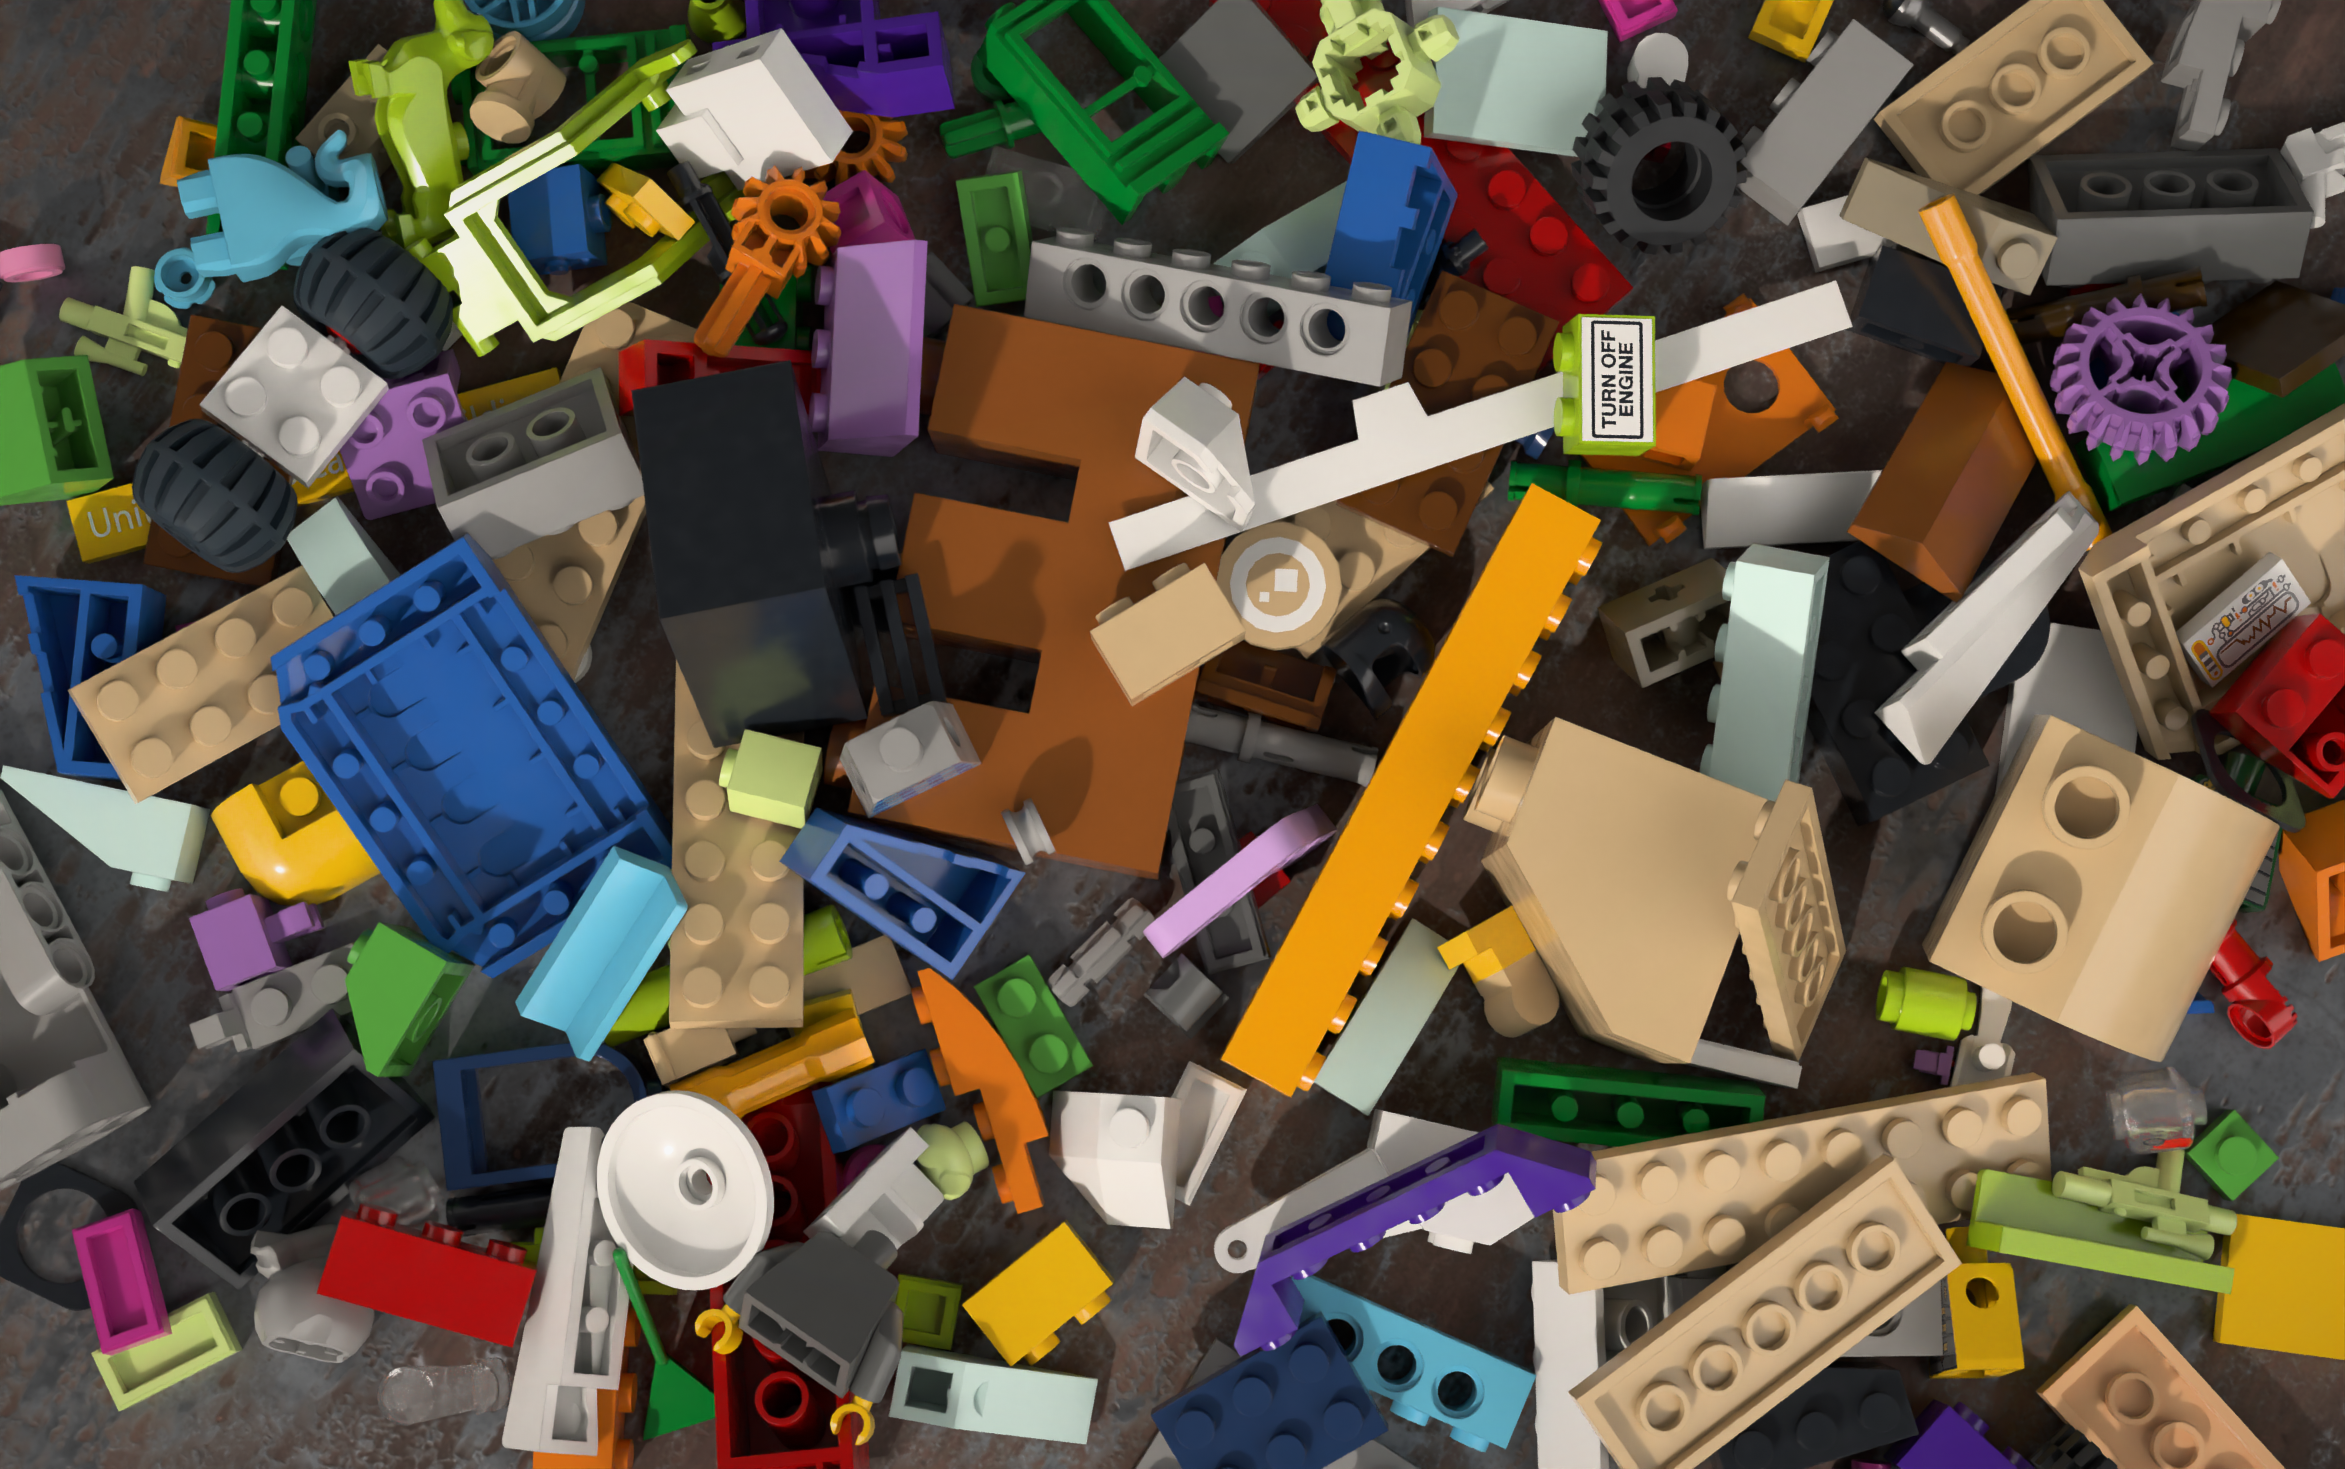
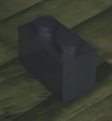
[1846,244,2003,367]

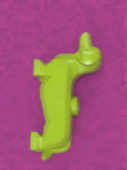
[348,0,494,249]

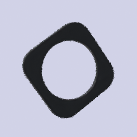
[2191,709,2306,833]
[0,1162,138,1311]

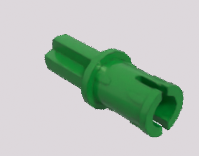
[939,100,1042,159]

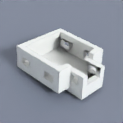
[656,28,853,191]

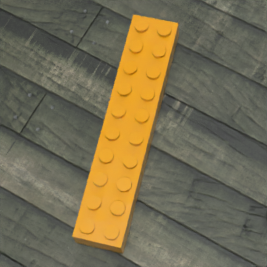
[1219,483,1603,1097]

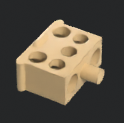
[643,1028,757,1089]

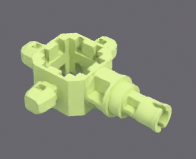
[1295,0,1460,145]

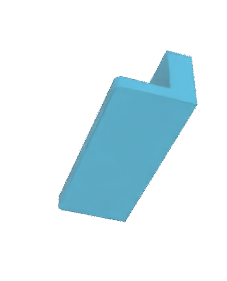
[515,846,688,1062]

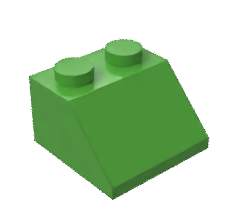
[345,922,475,1077]

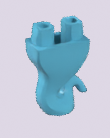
[177,130,388,283]

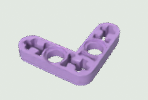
[1143,804,1338,958]

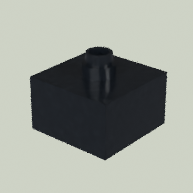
[631,360,902,748]

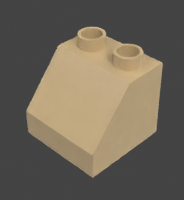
[1463,717,1768,1063]

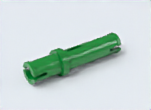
[1508,460,1702,516]

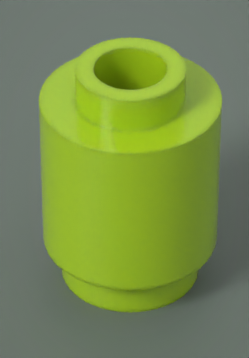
[1876,966,1977,1041]

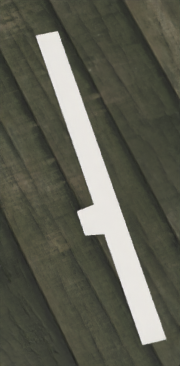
[1109,280,1853,571]

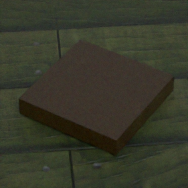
[2210,280,2345,398]

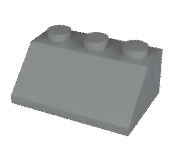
[422,367,644,560]

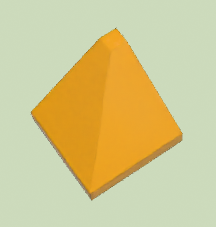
[160,116,217,187]

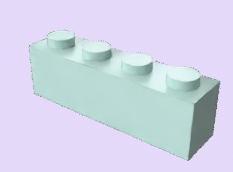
[1700,544,1830,802]

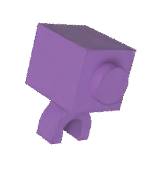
[189,888,325,992]

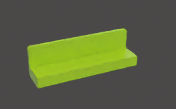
[1966,1169,2235,1294]

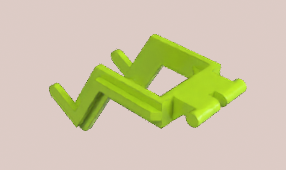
[405,39,745,357]

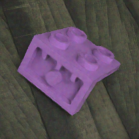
[340,349,467,520]

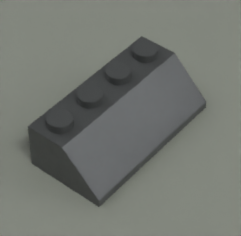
[2027,148,2314,289]

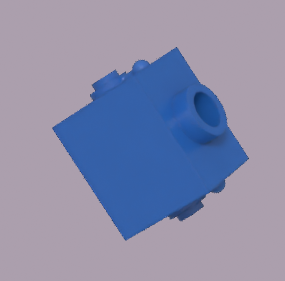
[508,164,612,276]

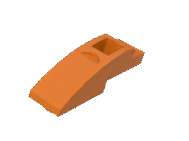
[911,968,1050,1214]

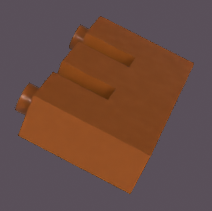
[824,304,1260,881]

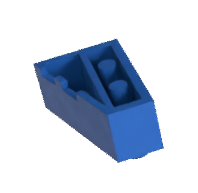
[1325,130,1458,341]
[14,575,167,782]
[779,807,1026,980]

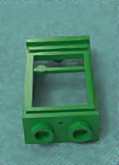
[977,0,1230,225]
[451,24,695,176]

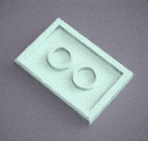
[1424,7,1608,157]

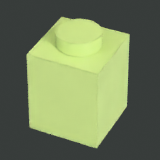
[719,729,823,829]

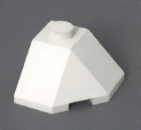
[1135,377,1255,532]
[1049,1091,1181,1229]

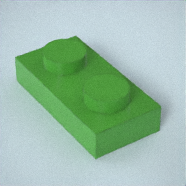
[956,170,1033,307]
[974,955,1093,1098]

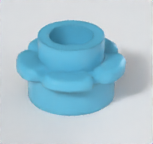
[154,247,216,309]

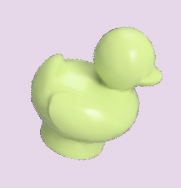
[916,1121,989,1200]

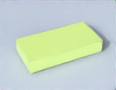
[91,1292,243,1411]

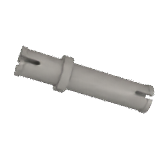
[1184,702,1378,787]

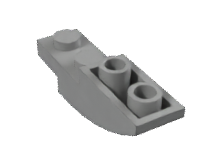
[2160,0,2282,151]

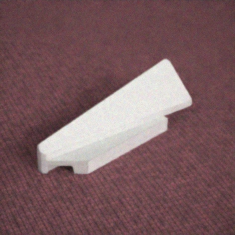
[1874,491,2099,765]
[502,1127,633,1456]

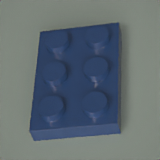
[1150,1311,1388,1469]

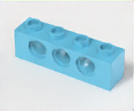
[1290,1275,1536,1453]

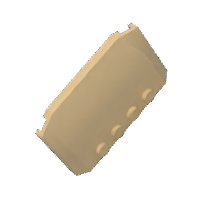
[2078,403,2345,760]

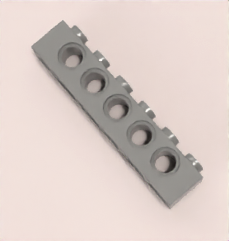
[1024,227,1412,387]

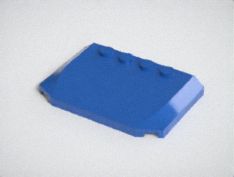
[271,533,673,978]

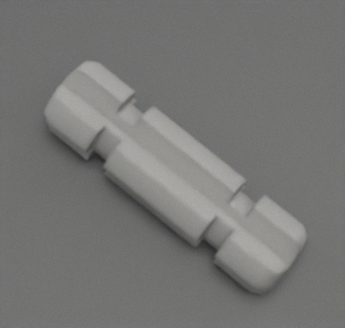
[1047,898,1155,1007]

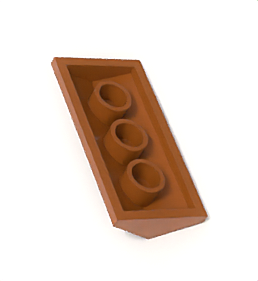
[1847,362,2038,603]

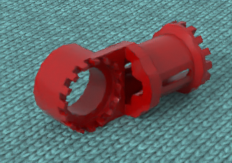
[2209,918,2298,1049]

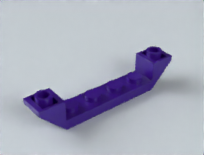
[1234,1124,1597,1356]

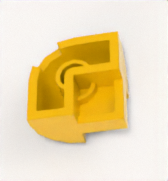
[210,761,381,906]

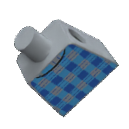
[840,701,982,818]

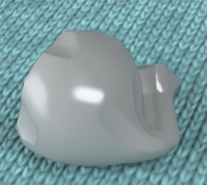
[250,1223,375,1363]

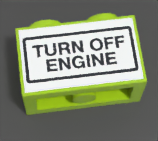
[1553,314,1656,456]

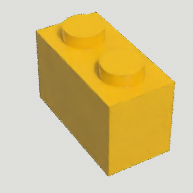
[962,1219,1114,1367]

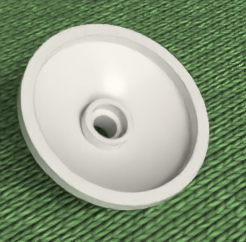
[597,1090,774,1290]

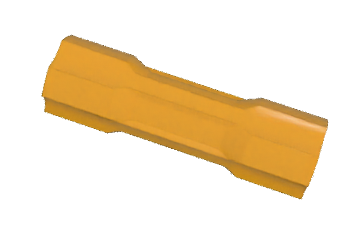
[669,1008,875,1119]

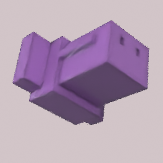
[1912,1046,1955,1085]

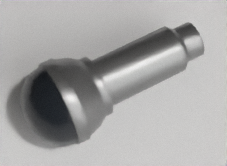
[1882,0,1970,55]

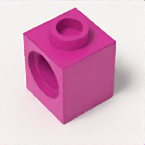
[823,170,916,254]

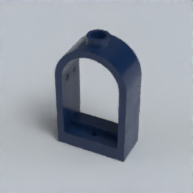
[433,1042,667,1191]

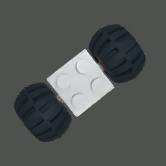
[132,228,454,573]

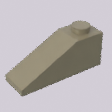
[1839,157,2058,296]

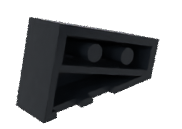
[1709,1361,1919,1469]

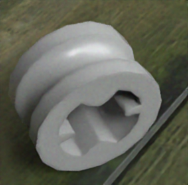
[1001,798,1056,865]

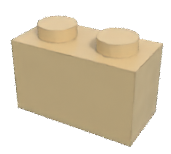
[1090,563,1246,706]

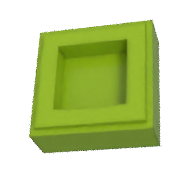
[895,1273,964,1350]

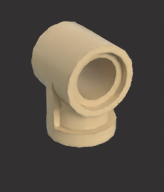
[470,31,566,143]

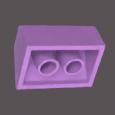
[808,240,928,457]

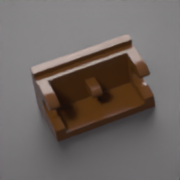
[1195,640,1337,734]

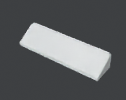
[1700,470,1882,549]

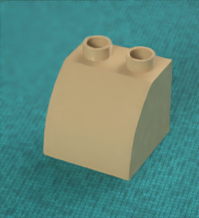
[1922,715,2280,1062]

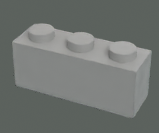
[1736,19,1914,226]

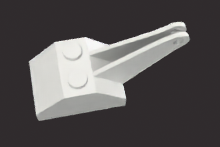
[1214,1109,1534,1273]

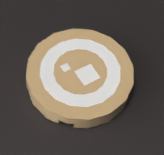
[1217,521,1342,650]

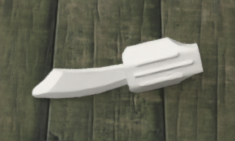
[1950,986,2015,1087]

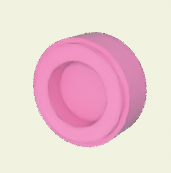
[0,244,65,282]

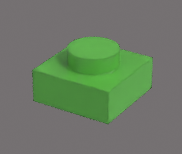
[2184,1109,2279,1201]

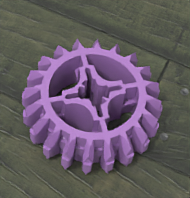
[2050,294,2232,466]

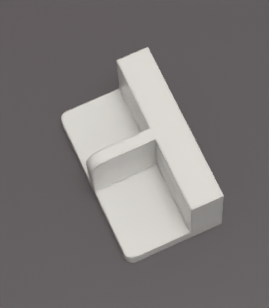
[803,1127,944,1249]

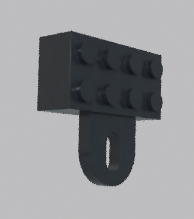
[1807,541,2050,827]

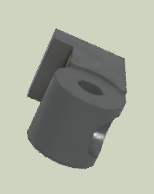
[1144,953,1230,1039]

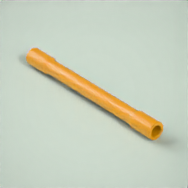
[1918,194,2113,551]

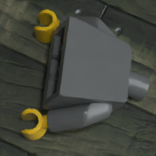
[695,1230,904,1445]

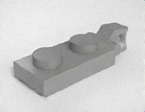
[189,943,354,1052]

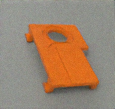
[1581,293,1839,546]

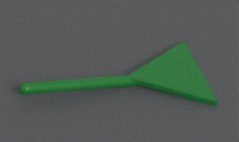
[612,1248,715,1441]

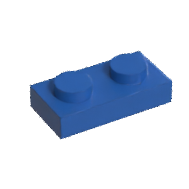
[812,1049,946,1154]

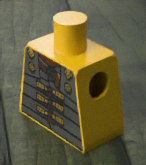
[1929,1227,2024,1379]

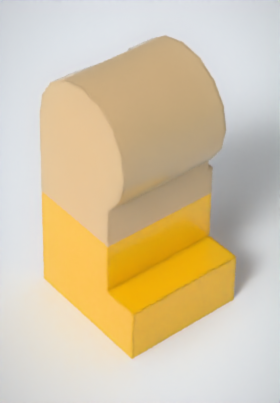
[1437,906,1559,1038]

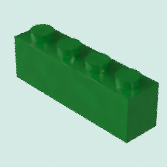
[2074,362,2345,514]
[1491,1057,1766,1147]

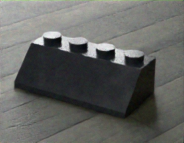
[134,1008,435,1290]

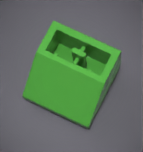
[0,355,114,506]

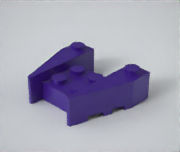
[712,0,955,118]

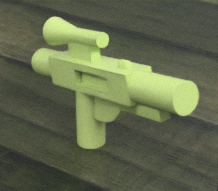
[59,266,188,376]
[2052,1144,2237,1260]

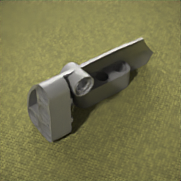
[0,788,151,1191]

